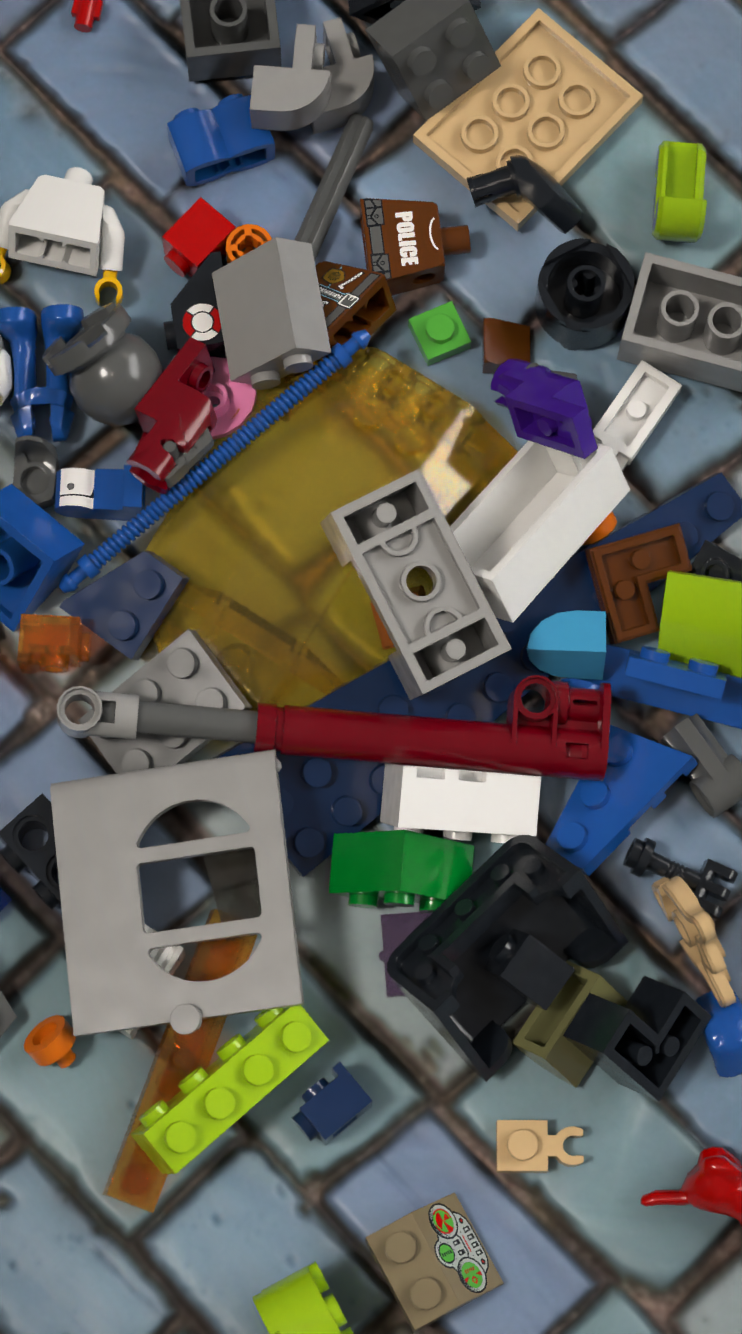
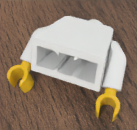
[0,167,125,306]

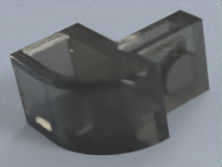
[203,848,261,943]

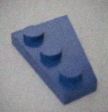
[545,725,698,876]

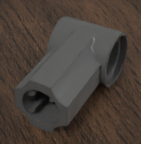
[662,713,742,818]

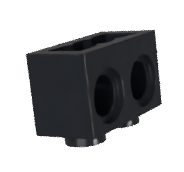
[0,793,61,910]

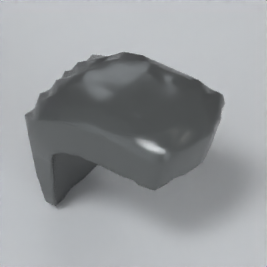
[13,435,59,509]

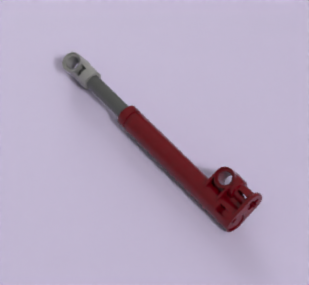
[57,675,611,781]

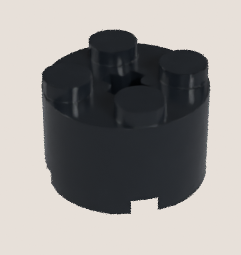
[535,238,634,351]

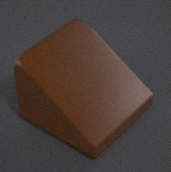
[482,318,530,373]

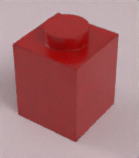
[162,197,236,277]

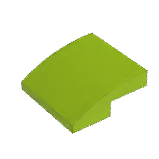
[658,570,742,677]

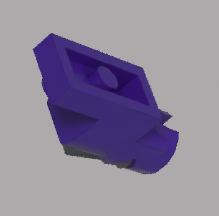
[490,358,598,459]

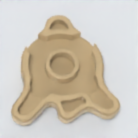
[651,876,736,1008]

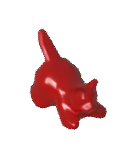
[640,1147,742,1226]

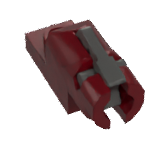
[126,337,217,494]

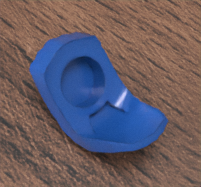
[695,991,742,1078]

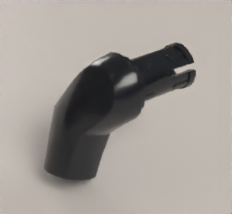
[467,155,582,234]

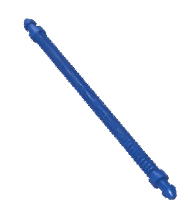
[58,329,371,593]

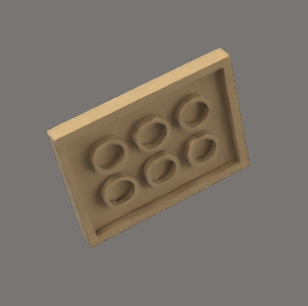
[413,8,644,231]

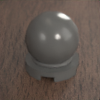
[42,302,164,427]

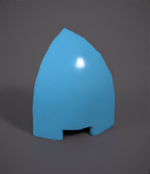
[527,610,606,680]

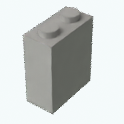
[212,237,331,390]

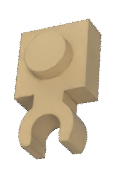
[496,1120,584,1173]

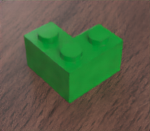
[329,830,475,914]

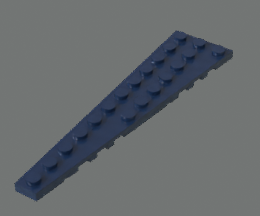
[211,472,742,877]

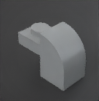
[310,17,374,134]
[250,24,332,131]

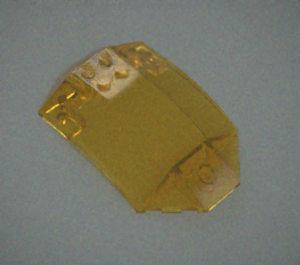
[145,347,518,711]

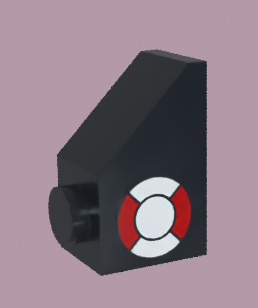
[163,251,227,358]

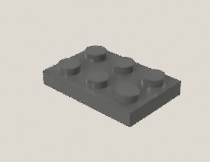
[78,629,252,774]

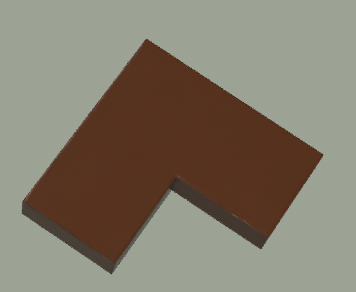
[584,523,692,644]

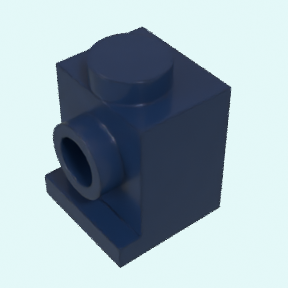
[292,1062,373,1146]

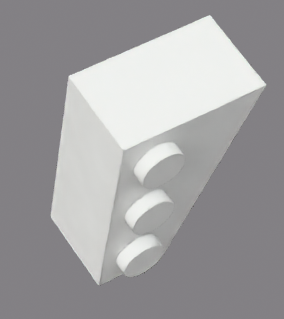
[380,763,541,843]

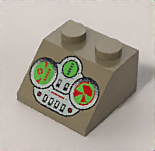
[365,1192,504,1333]

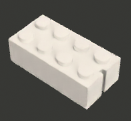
[428,440,630,623]

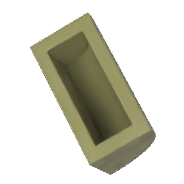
[512,960,628,1088]

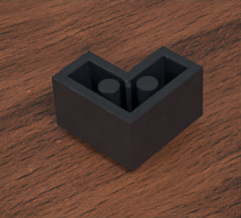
[563,976,712,1102]

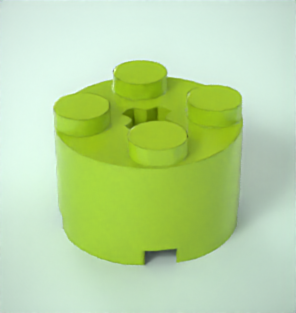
[252,1261,354,1334]

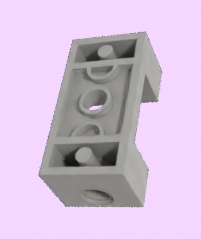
[320,468,512,700]

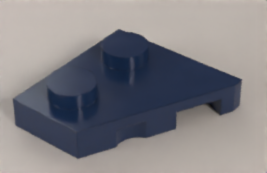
[59,551,190,660]

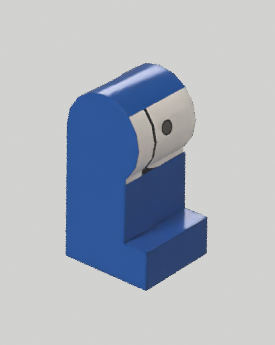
[54,465,146,521]

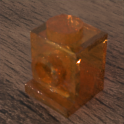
[17,614,92,674]

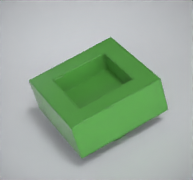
[408,301,471,366]

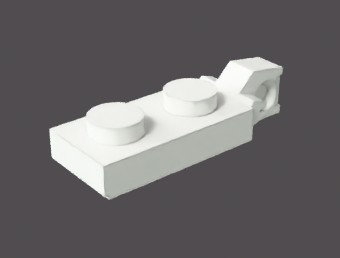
[593,360,682,471]

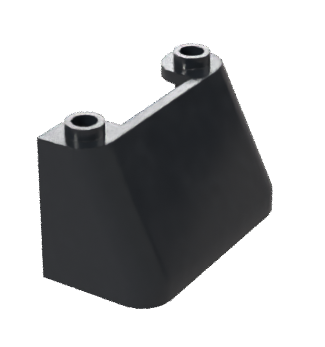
[387,835,629,1082]

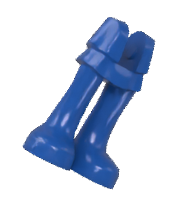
[0,304,84,443]

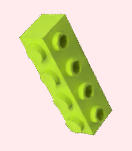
[130,1005,329,1174]

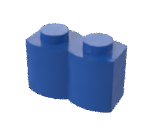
[167,94,275,186]

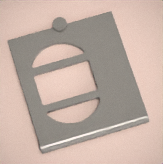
[50,749,304,1037]

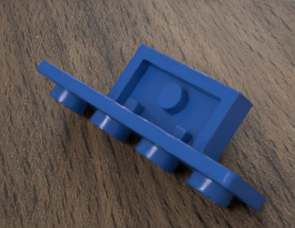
[580,643,742,729]

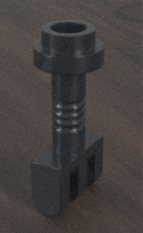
[623,838,738,919]

